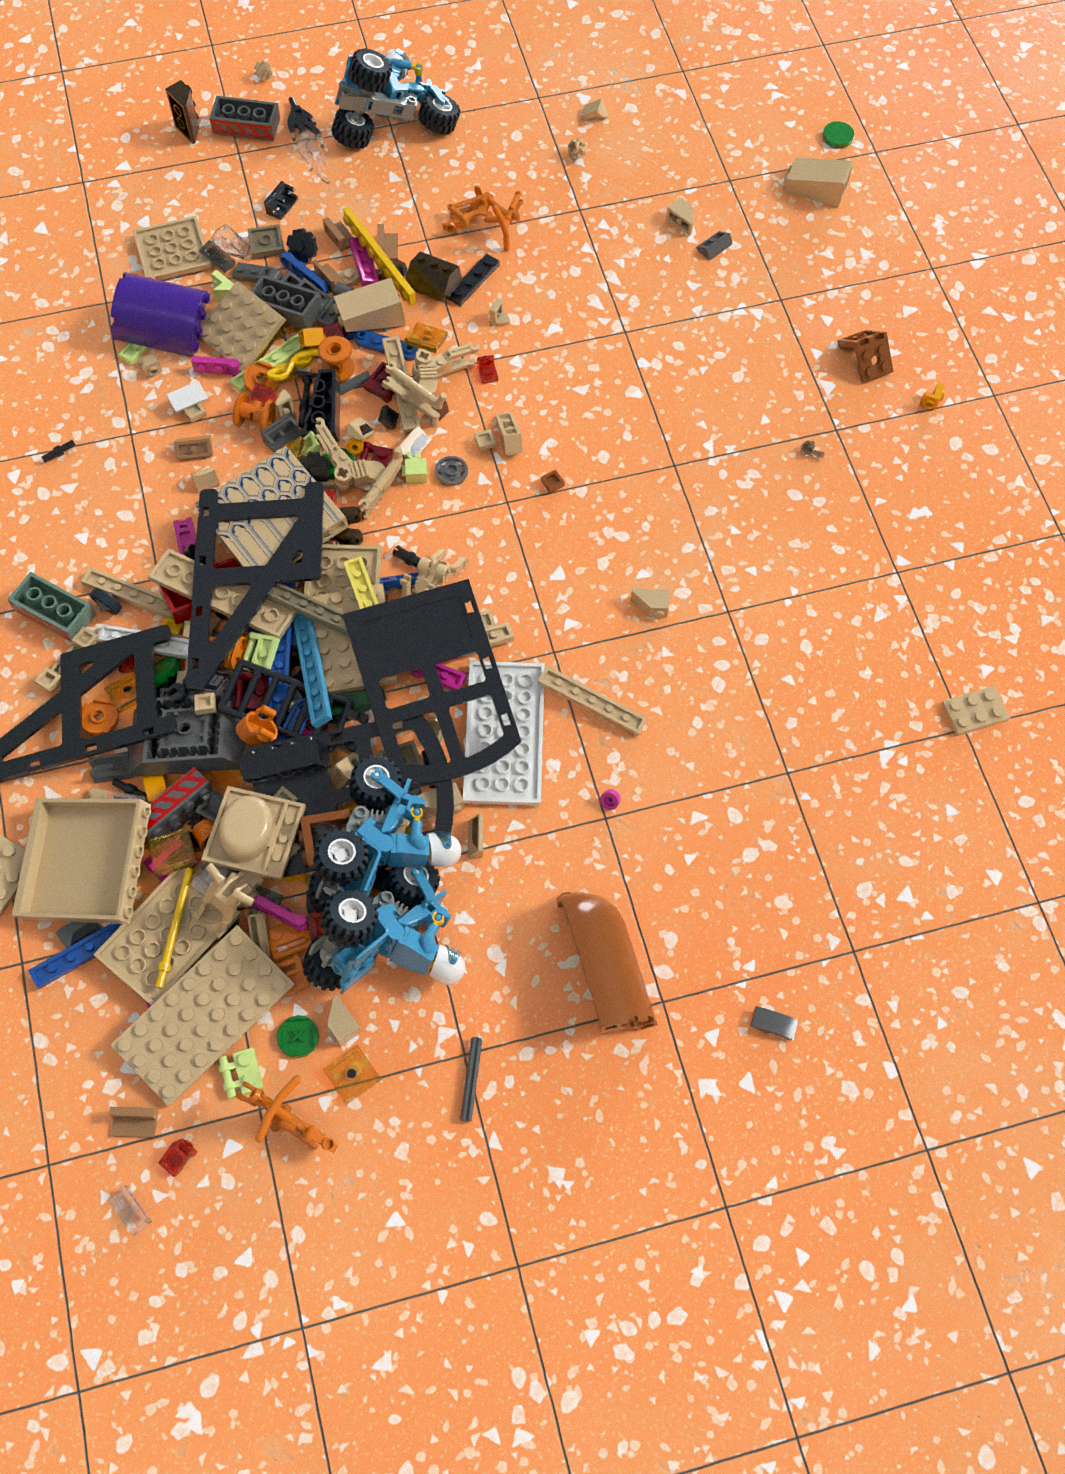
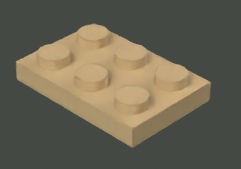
[941,686,1010,737]

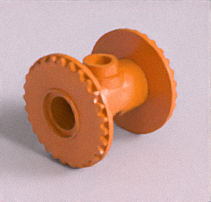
[318,336,355,382]
[232,392,276,431]

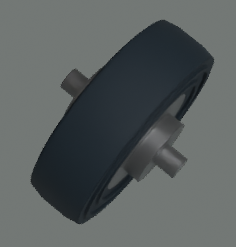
[89,588,122,615]

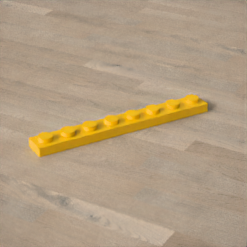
[342,206,416,307]

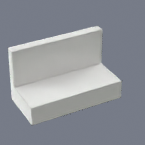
[167,381,208,413]

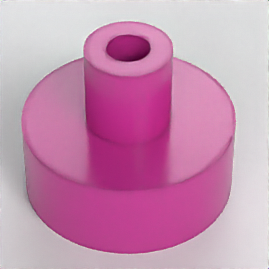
[600,789,621,810]

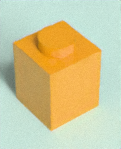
[298,328,326,349]

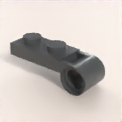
[231,262,283,282]
[316,282,354,330]

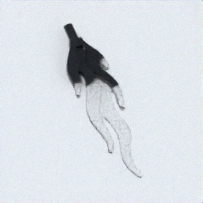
[287,97,330,184]

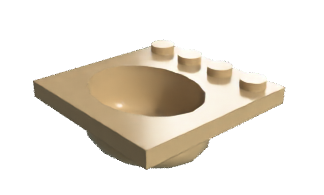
[201,786,306,881]

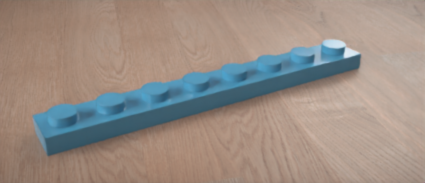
[293,614,332,729]

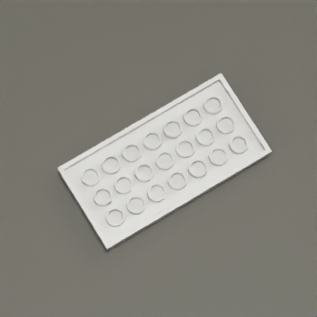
[463,661,545,806]

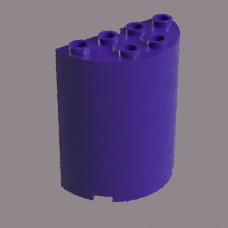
[110,272,210,357]

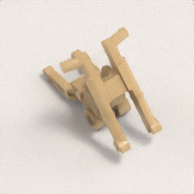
[382,342,480,427]
[315,417,403,520]
[400,548,469,598]
[192,843,301,940]

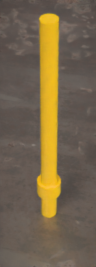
[155,868,194,989]

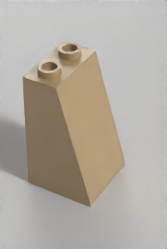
[783,157,854,208]
[333,278,406,332]

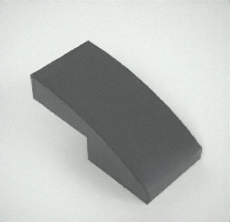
[750,1006,798,1041]

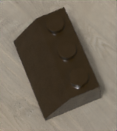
[165,80,199,144]
[405,251,463,303]

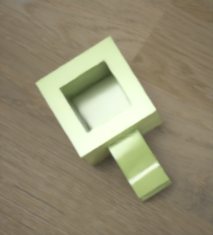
[402,450,428,483]

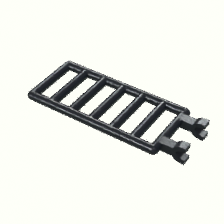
[217,659,370,753]

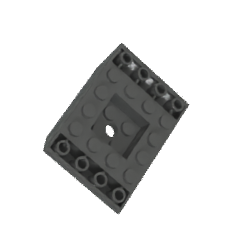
[127,693,249,777]

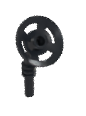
[291,370,317,428]

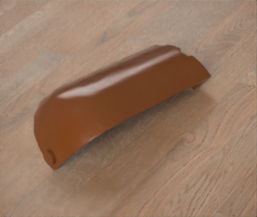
[557,892,658,1032]

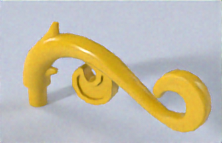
[266,347,319,381]

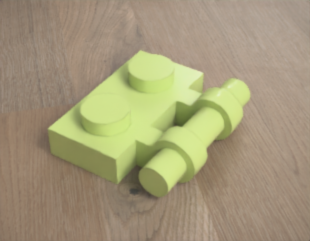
[218,1047,264,1099]

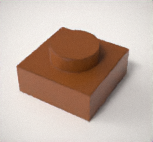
[541,469,565,493]

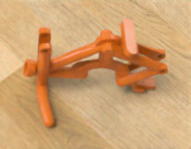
[442,185,524,251]
[235,1075,338,1153]

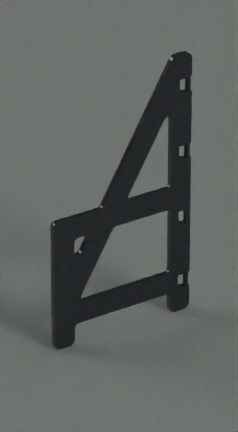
[186,482,324,691]
[0,625,177,782]

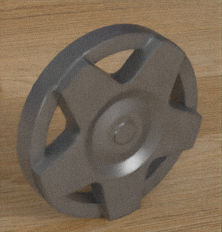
[435,456,468,486]

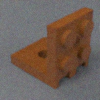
[837,330,894,382]
[298,809,350,870]

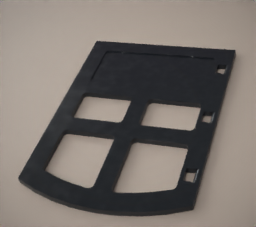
[342,579,522,783]
[245,715,454,880]

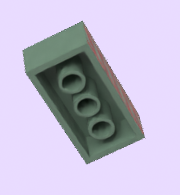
[7,572,96,642]

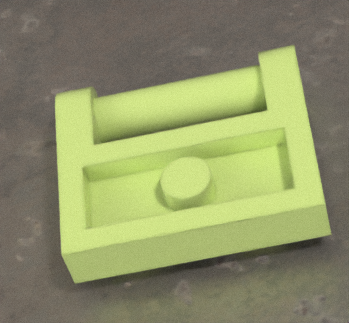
[242,632,280,672]

